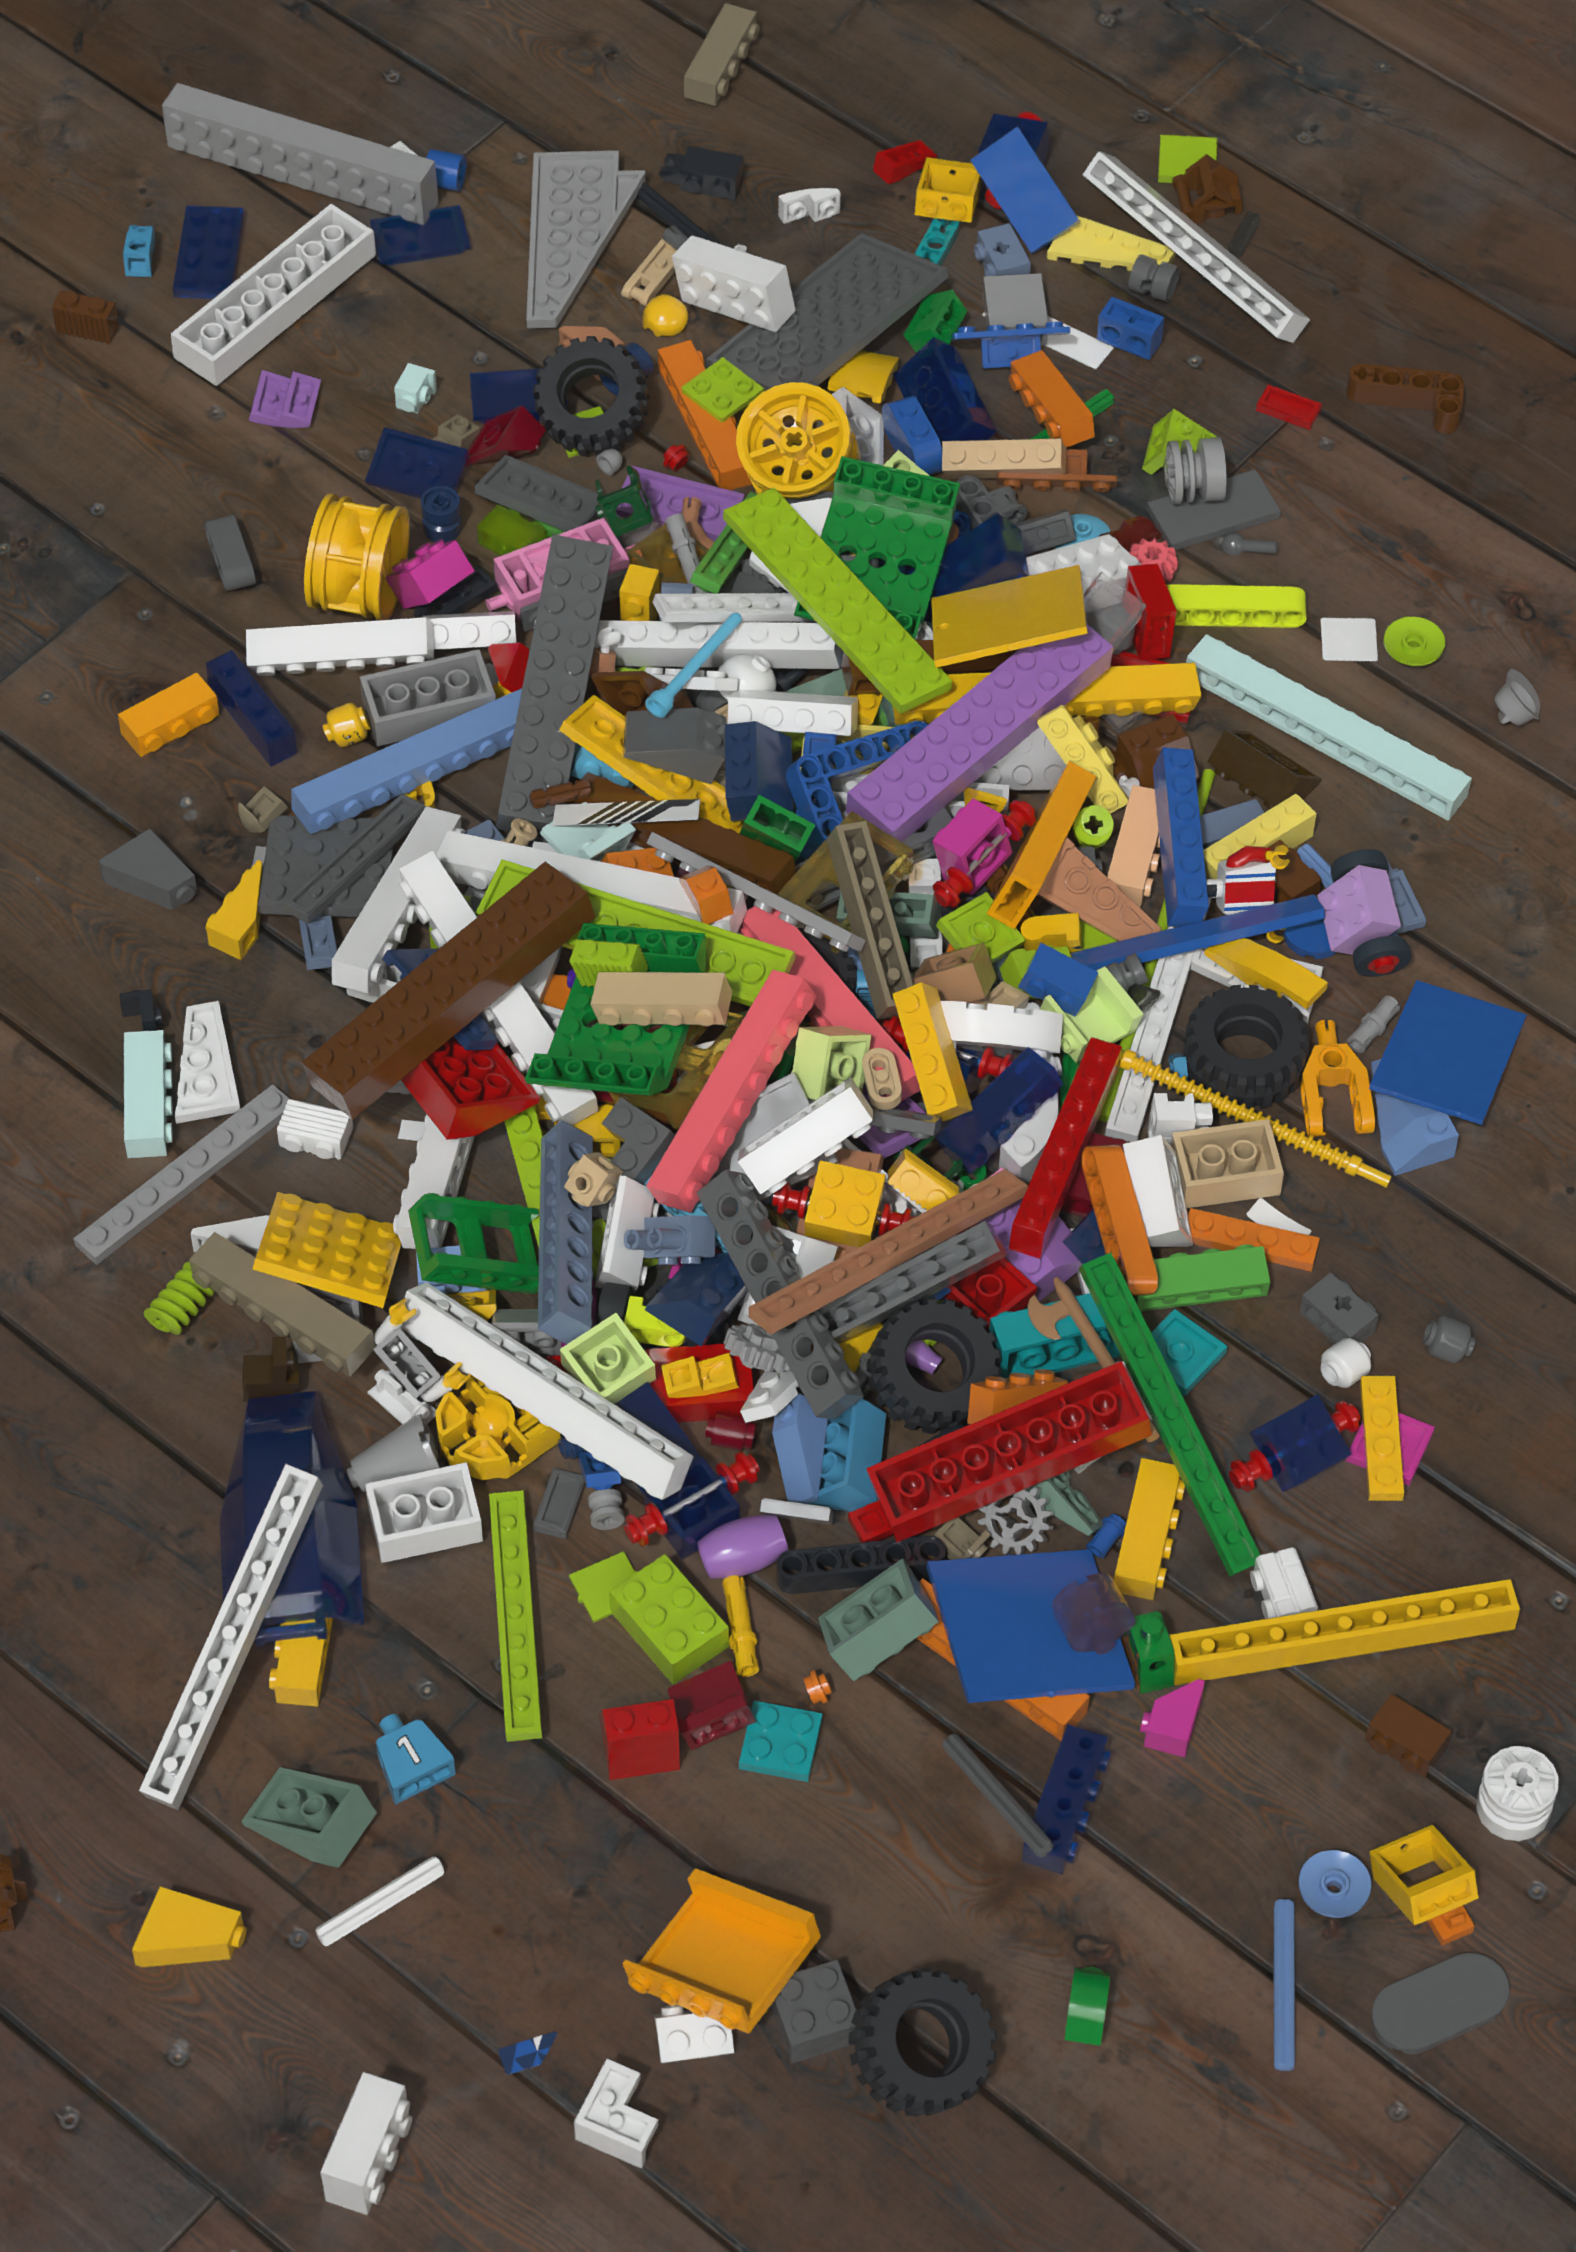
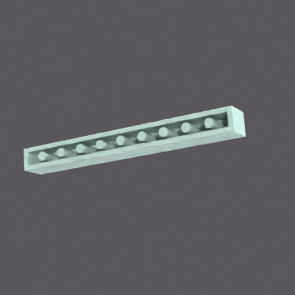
[1186,634,1472,821]

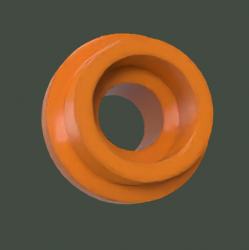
[803,1670,832,1704]

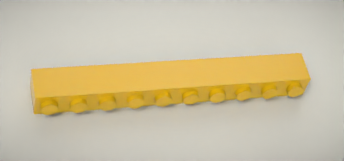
[892,663,1201,725]
[1169,1579,1520,1685]

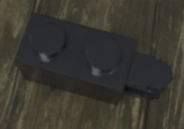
[659,146,744,200]

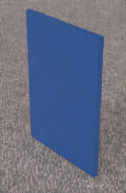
[1369,980,1527,1125]

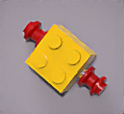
[772,1160,916,1248]

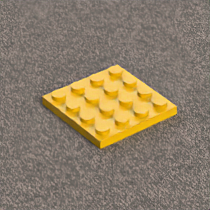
[252,1192,401,1308]

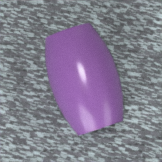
[697,1515,788,1579]

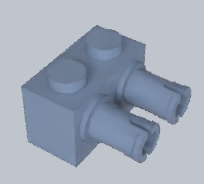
[624,1215,715,1266]

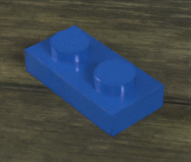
[578,1451,621,1490]

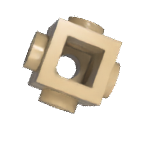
[564,1152,623,1207]

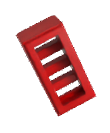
[873,140,937,185]

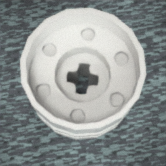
[1476,1746,1559,1841]

